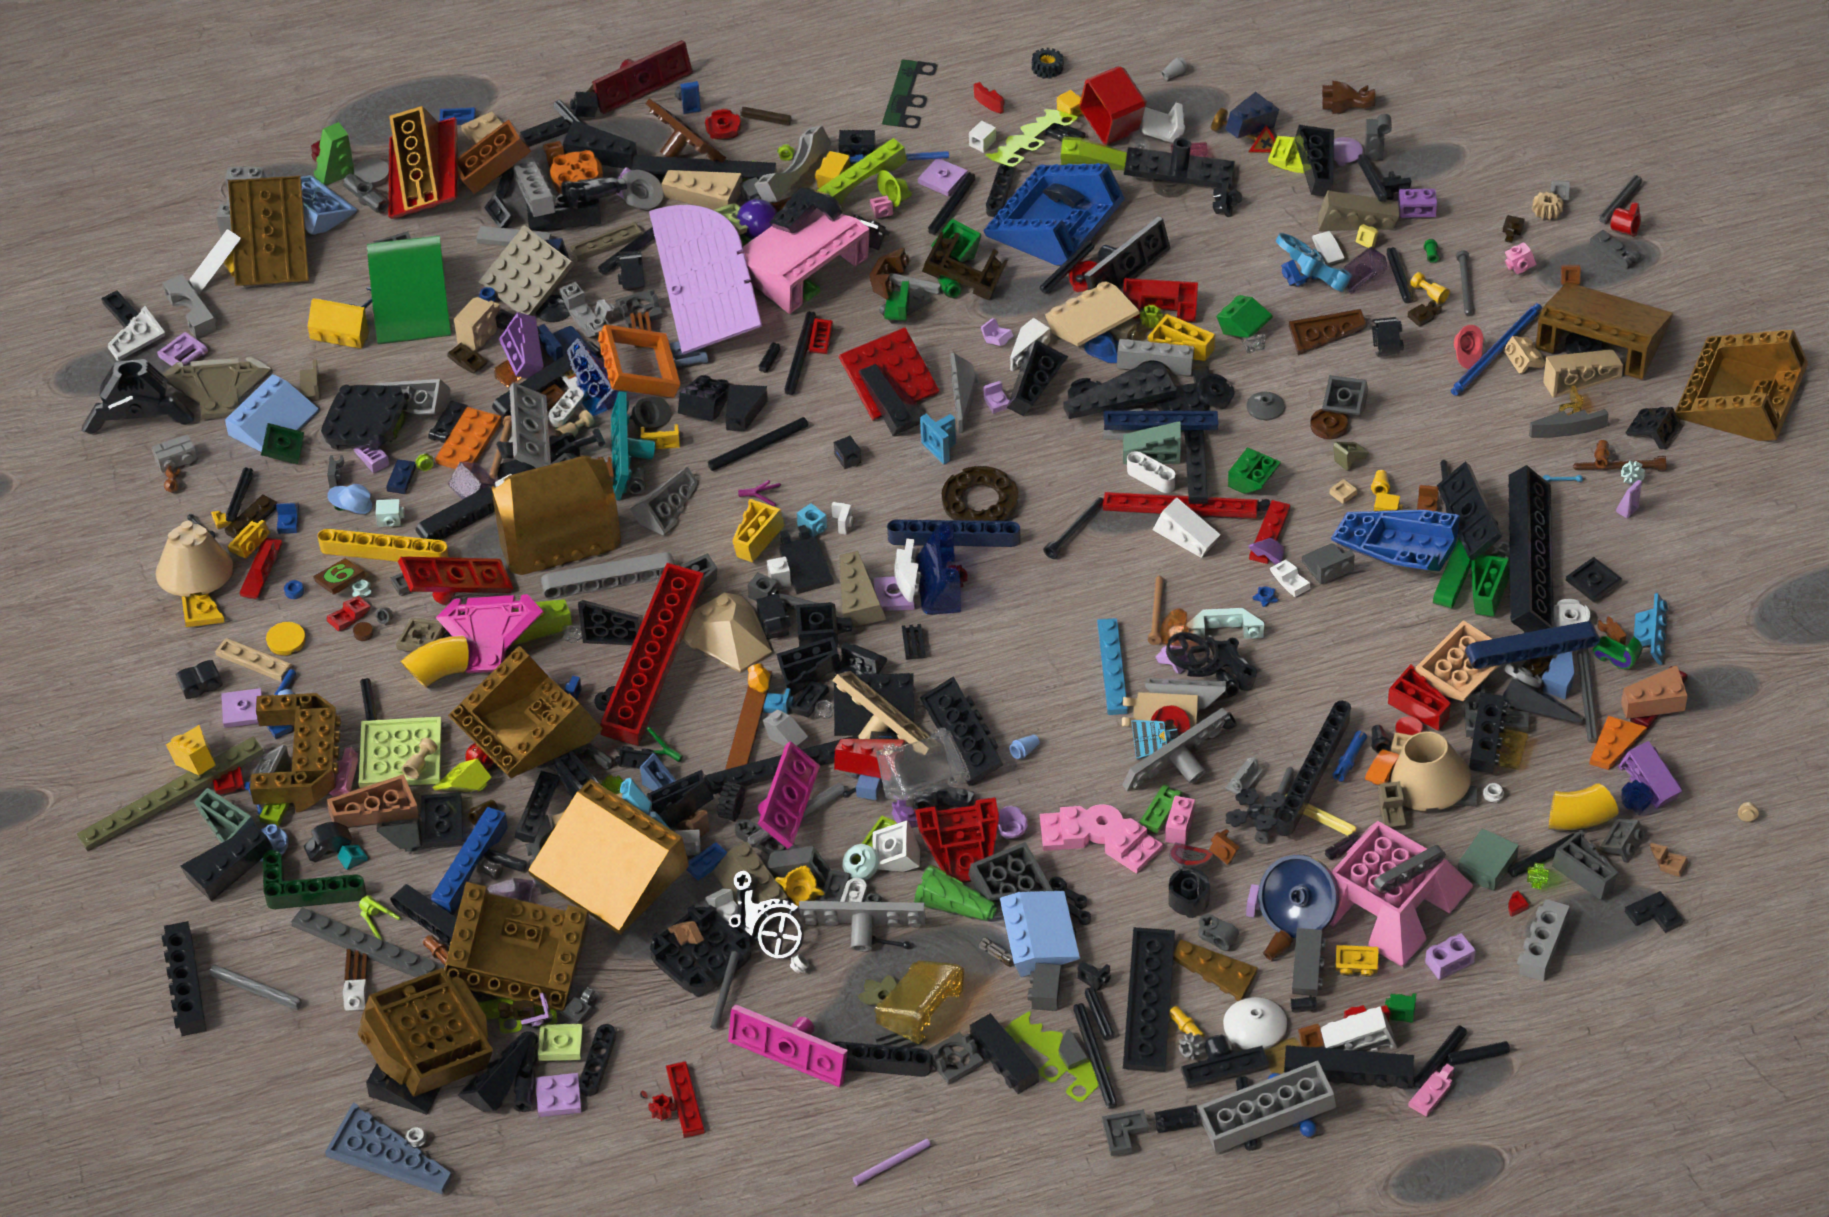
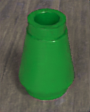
[938,275,961,298]

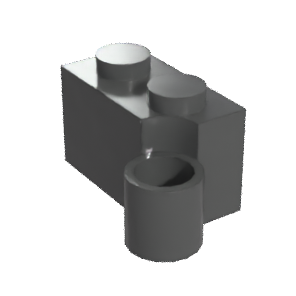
[1365,114,1392,160]

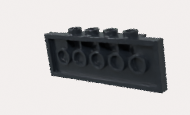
[920,676,1003,786]

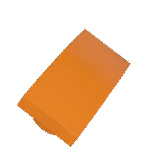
[1365,749,1400,785]

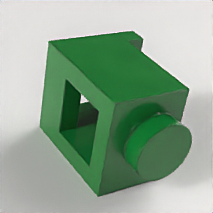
[1385,993,1416,1023]

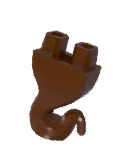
[1322,81,1375,114]

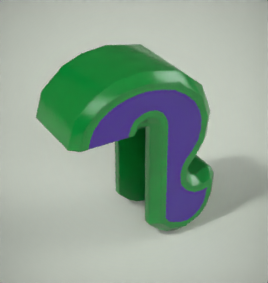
[1592,636,1643,669]

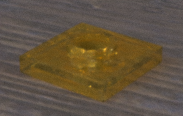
[1484,729,1528,770]

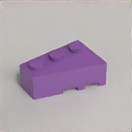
[1618,741,1682,809]

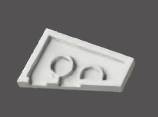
[108,306,165,361]

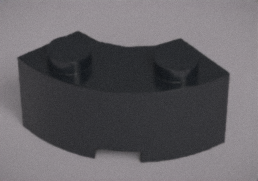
[616,250,645,288]

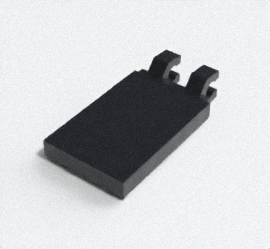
[779,525,834,594]

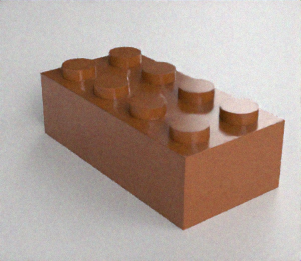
[457,119,531,194]

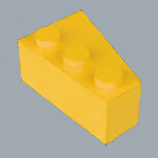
[1148,314,1215,361]
[732,499,785,563]
[166,725,216,775]

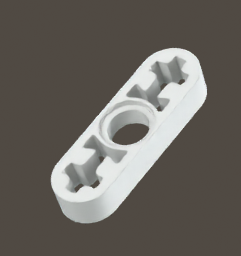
[548,388,584,427]

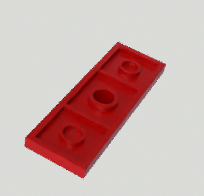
[398,556,514,605]

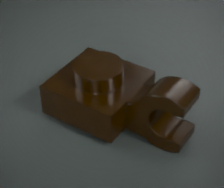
[1502,215,1525,243]

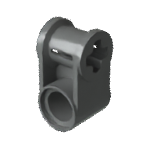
[1198,914,1239,951]

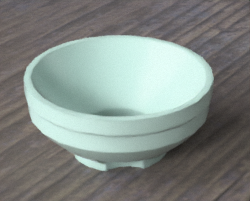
[843,844,879,881]

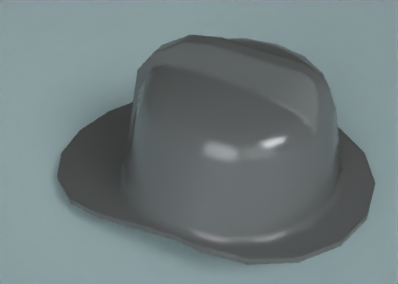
[630,397,671,428]

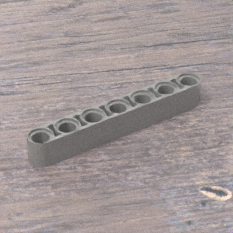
[541,552,675,599]

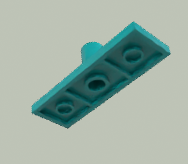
[611,391,655,501]

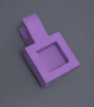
[892,794,917,827]

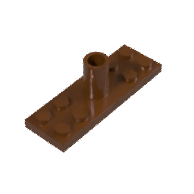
[645,98,727,163]

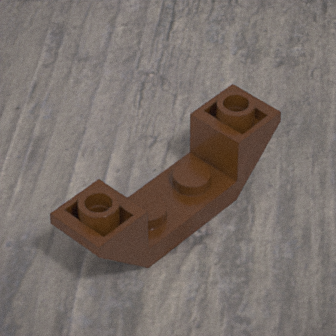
[869,248,909,299]

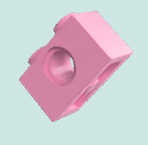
[1165,796,1195,845]

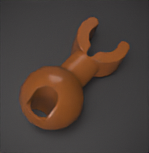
[164,465,180,493]

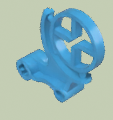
[1276,233,1352,292]

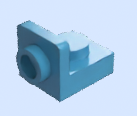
[763,688,794,714]

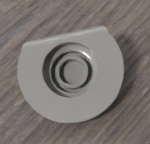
[622,170,663,210]

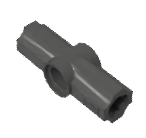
[343,173,389,214]

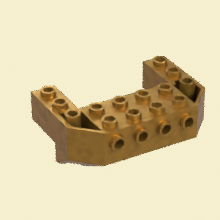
[250,693,341,813]

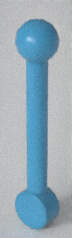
[1543,475,1583,483]

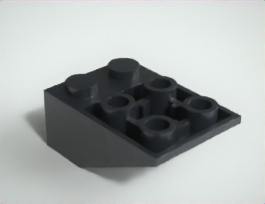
[678,375,734,422]

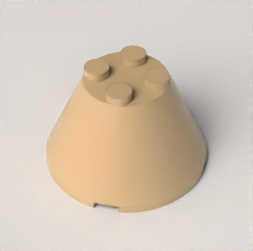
[156,521,233,597]

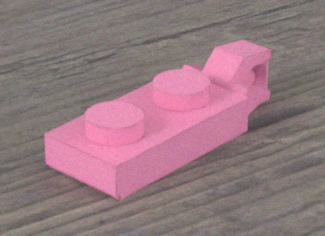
[330,747,358,797]
[1409,1064,1454,1117]

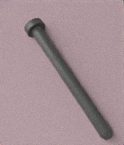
[1255,767,1294,844]

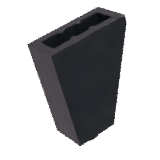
[725,385,768,431]

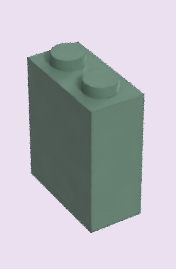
[1458,828,1519,891]

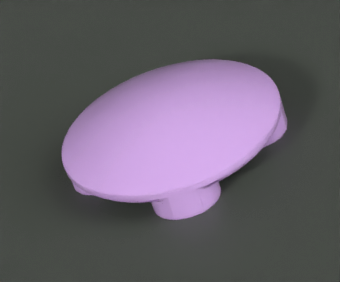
[1334,137,1363,166]

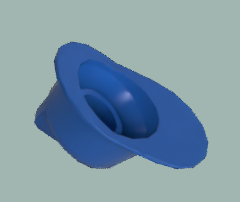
[1084,331,1119,363]

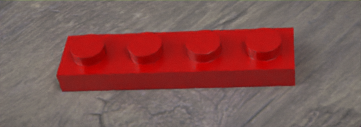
[1249,500,1290,564]

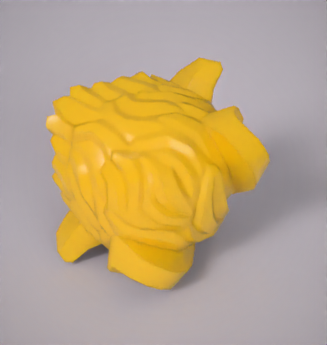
[775,866,825,906]

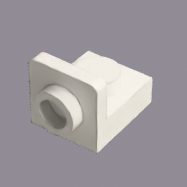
[343,979,367,1011]

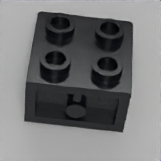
[1625,407,1682,449]

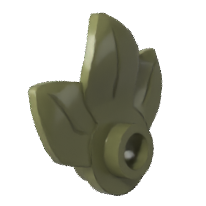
[858,975,897,1009]

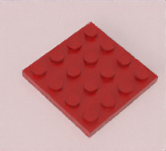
[839,327,939,421]

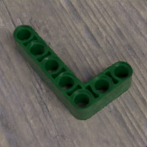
[263,850,367,909]

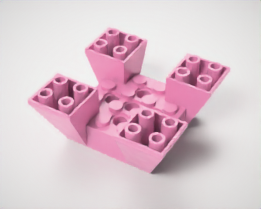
[1330,821,1473,967]

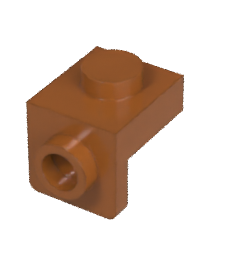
[1209,829,1240,865]

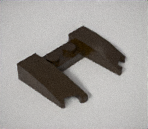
[922,232,1008,300]

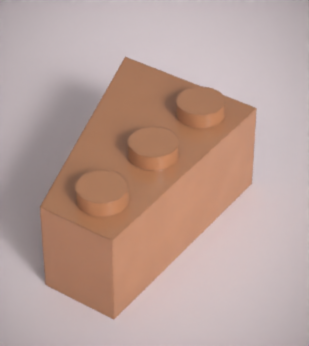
[1621,665,1687,719]

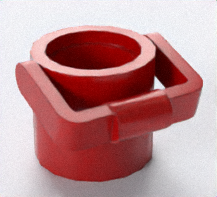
[1611,202,1641,237]

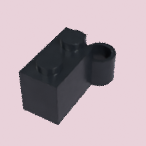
[756,594,791,640]

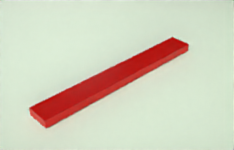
[1103,492,1258,518]

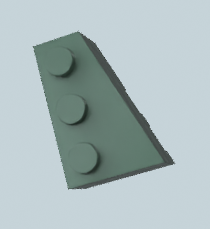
[194,788,256,843]

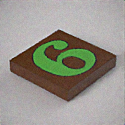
[313,558,366,595]

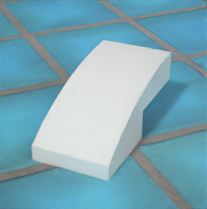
[1312,231,1344,266]
[1270,560,1311,597]

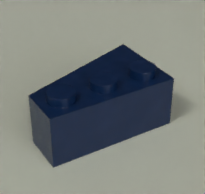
[1225,91,1280,139]

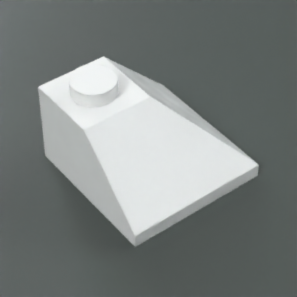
[873,821,920,872]

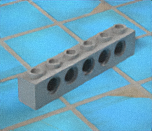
[513,157,557,217]

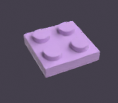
[536,1073,581,1117]

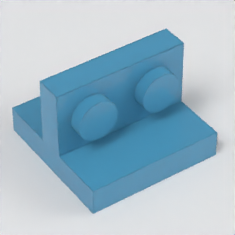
[920,414,956,464]

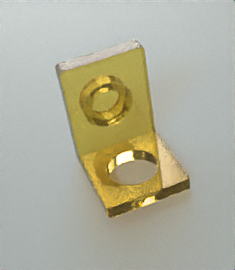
[1559,385,1583,415]

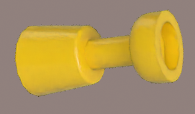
[1410,272,1450,305]

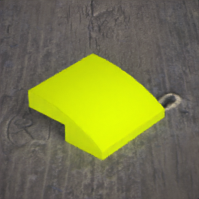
[1268,136,1304,173]

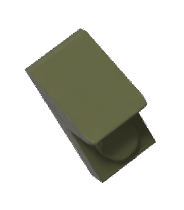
[1333,442,1369,471]

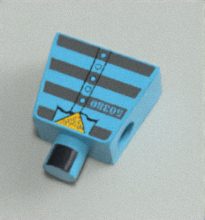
[1131,720,1178,759]

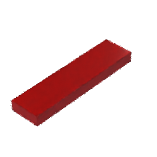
[666,1061,705,1138]

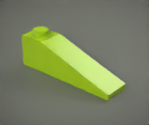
[1061,137,1127,170]

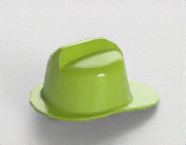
[877,170,912,207]

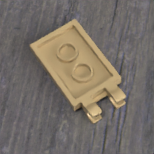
[1122,692,1198,730]

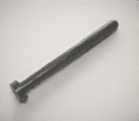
[1456,250,1472,316]

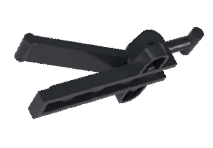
[496,428,605,480]
[537,744,599,799]

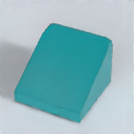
[338,845,368,870]

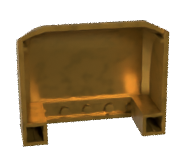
[491,456,621,575]

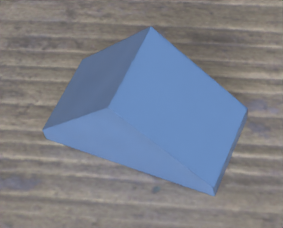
[640,753,676,791]

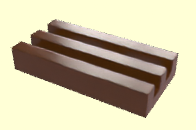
[344,949,368,983]

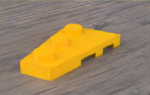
[182,592,225,627]

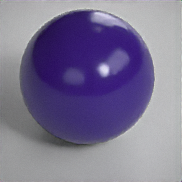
[737,199,777,240]

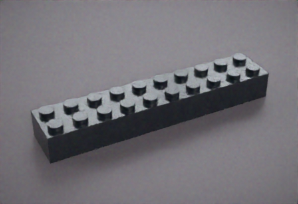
[1508,465,1554,633]

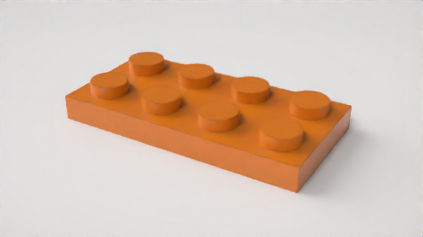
[435,407,502,473]

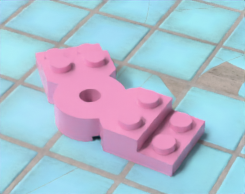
[1040,804,1163,874]

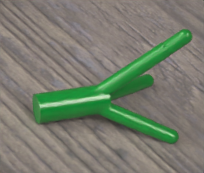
[647,727,683,762]

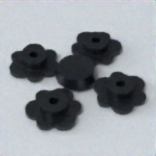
[1226,788,1286,831]

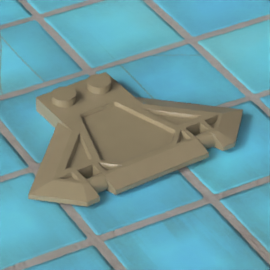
[163,357,272,420]

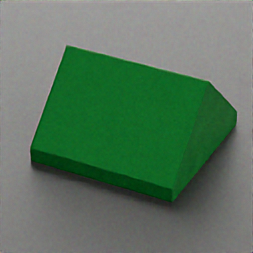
[931,219,982,263]

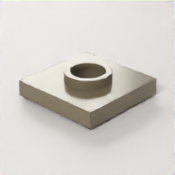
[396,618,446,651]

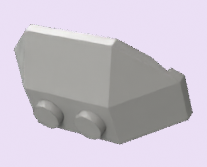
[1145,678,1226,711]

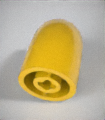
[400,636,468,688]
[1548,783,1618,830]

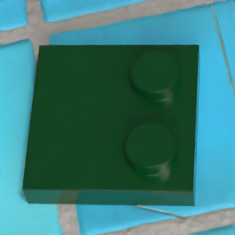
[261,423,305,465]

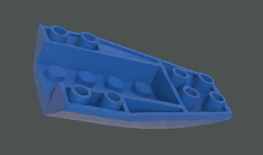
[1331,510,1460,571]

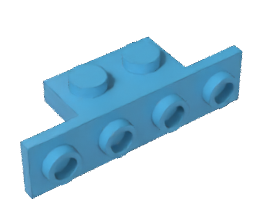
[1634,593,1668,665]

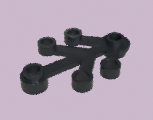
[1048,877,1091,938]

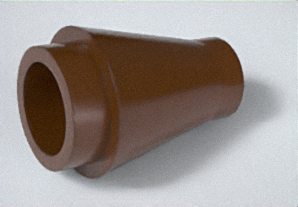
[1263,930,1293,961]

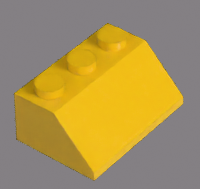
[307,298,369,349]

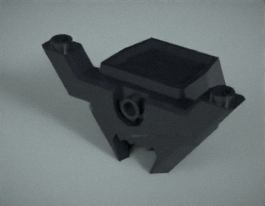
[82,359,194,434]

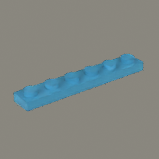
[1097,618,1128,715]

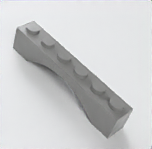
[754,125,831,203]

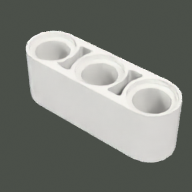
[1127,451,1175,493]

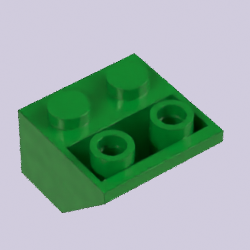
[1228,447,1281,494]

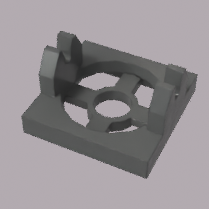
[615,289,663,328]
[927,1032,984,1084]

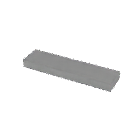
[476,226,551,246]

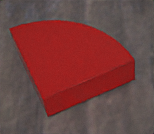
[1508,890,1529,917]

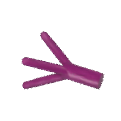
[738,480,781,506]

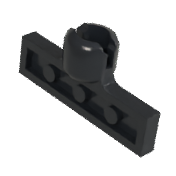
[891,775,975,810]
[1181,1034,1269,1088]

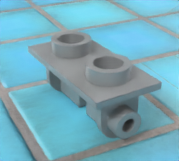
[1225,757,1263,794]

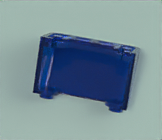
[916,523,961,615]

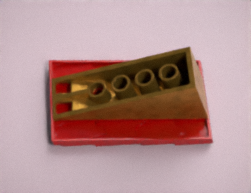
[388,106,458,219]

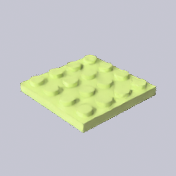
[359,717,442,788]

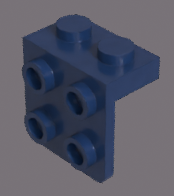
[538,324,585,361]

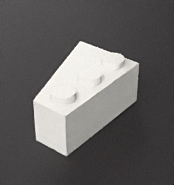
[1153,498,1220,558]
[1320,1007,1397,1052]

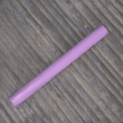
[853,1138,931,1185]

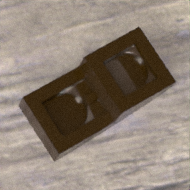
[447,343,488,373]

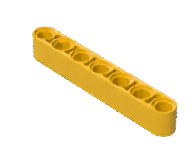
[317,529,449,562]

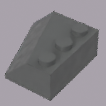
[968,842,1053,900]

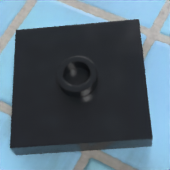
[1566,557,1622,602]

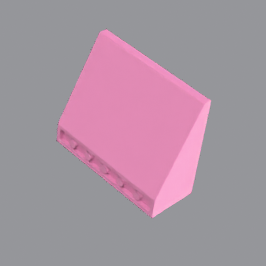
[738,208,869,314]

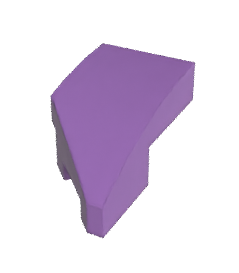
[1248,538,1284,565]

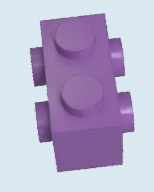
[1398,189,1437,218]

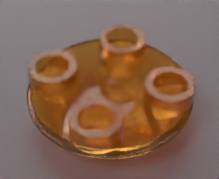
[1159,608,1188,645]

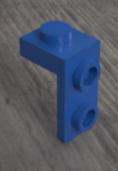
[1281,260,1318,286]

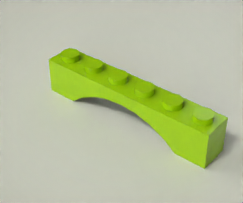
[817,138,907,204]

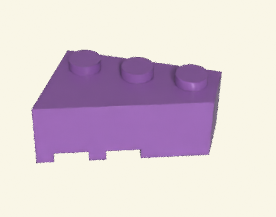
[499,312,543,379]

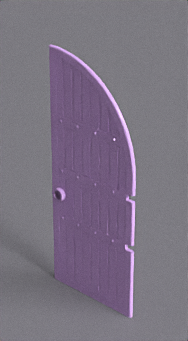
[649,205,762,355]

